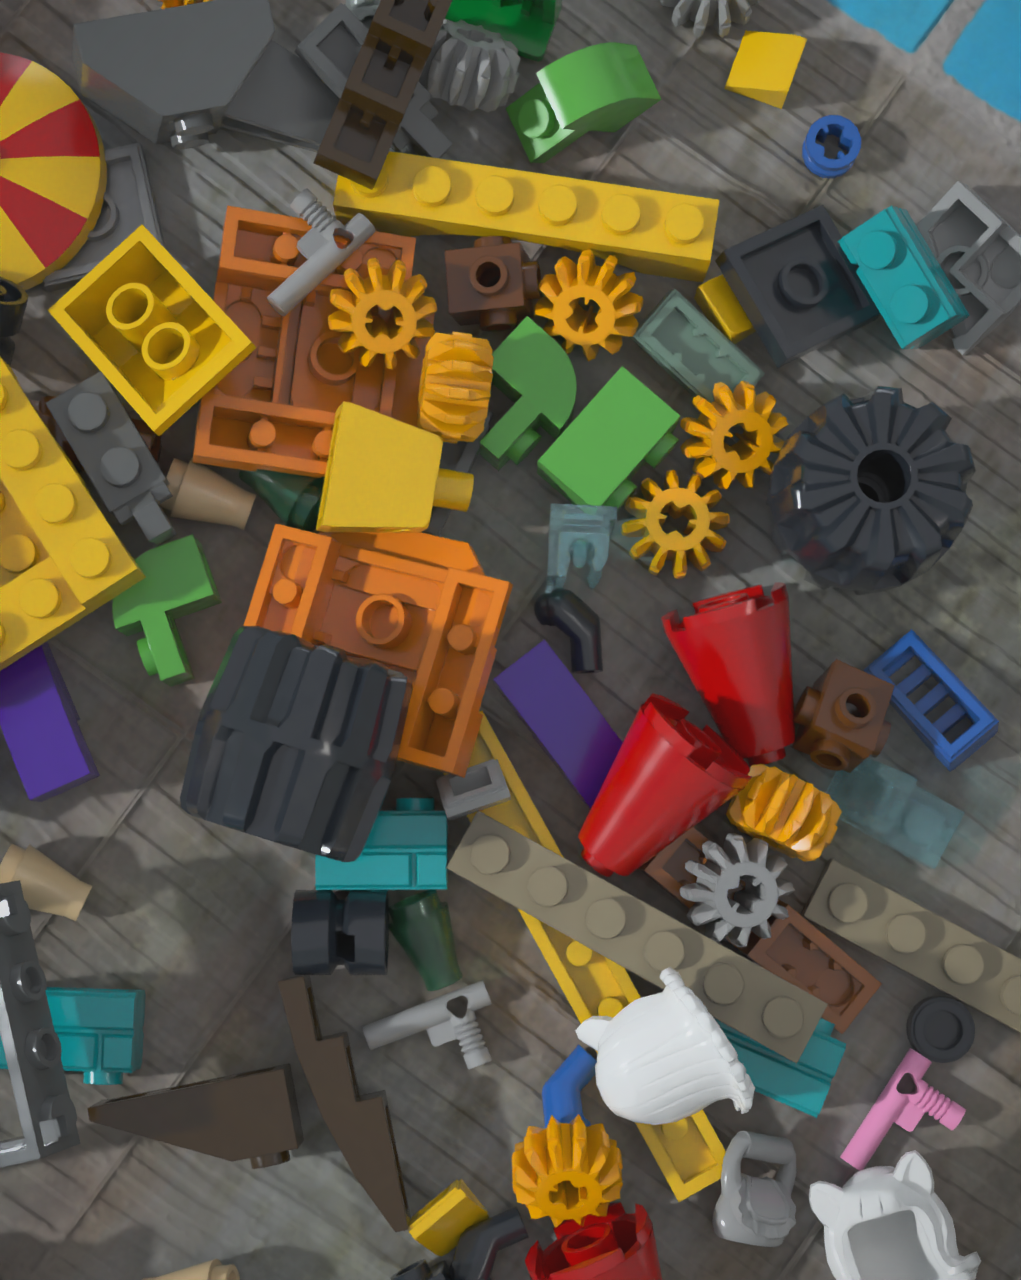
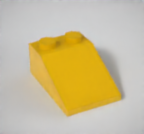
[48,224,257,436]

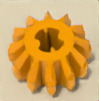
[535,249,644,362]
[328,258,437,370]
[417,331,494,444]
[680,381,789,489]
[621,470,730,579]
[726,764,842,862]
[512,1114,623,1228]

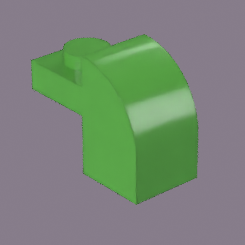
[505,42,662,163]
[480,316,577,471]
[112,534,222,687]

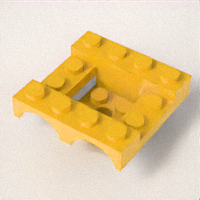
[0,356,146,671]

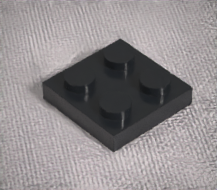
[715,205,881,368]

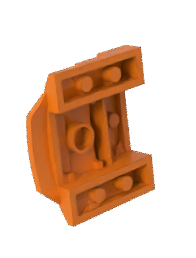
[192,205,435,478]
[243,523,513,778]

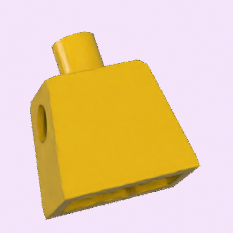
[316,401,474,533]

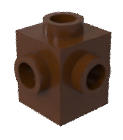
[444,236,542,332]
[792,659,895,773]

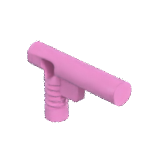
[840,1048,966,1171]

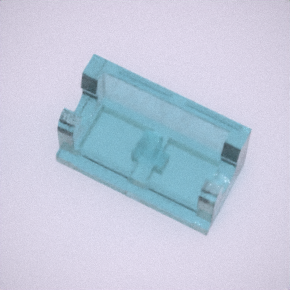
[545,503,617,593]

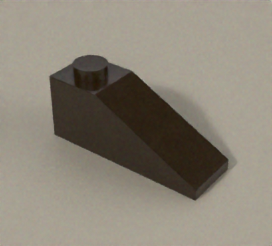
[87,1063,304,1169]

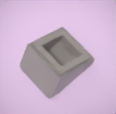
[436,759,511,820]

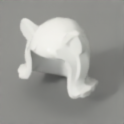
[575,967,755,1125]
[809,1150,981,1280]

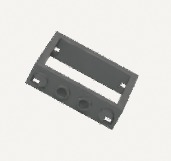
[0,880,81,1168]

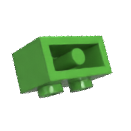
[537,366,680,522]

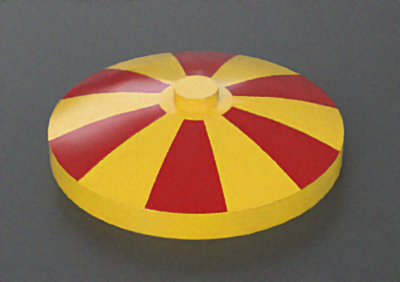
[0,52,107,291]

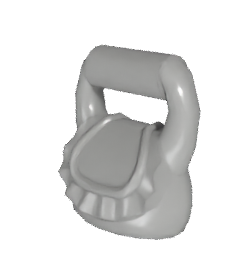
[712,1131,797,1247]

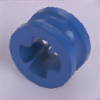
[802,115,861,179]

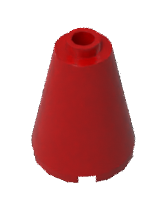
[661,582,795,766]
[578,693,752,877]
[524,1202,662,1280]

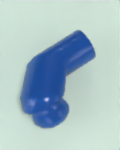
[542,1044,597,1128]

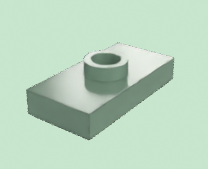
[629,289,765,403]

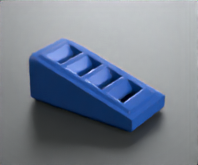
[864,629,999,772]

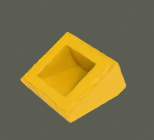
[724,30,807,109]
[694,274,756,344]
[409,1179,489,1257]

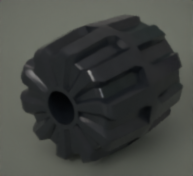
[766,386,976,595]
[180,626,412,862]

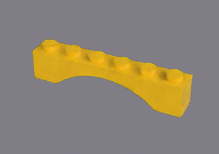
[333,151,719,282]

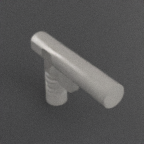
[267,188,375,316]
[362,980,492,1070]

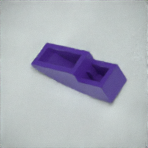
[493,639,622,810]
[0,641,100,802]

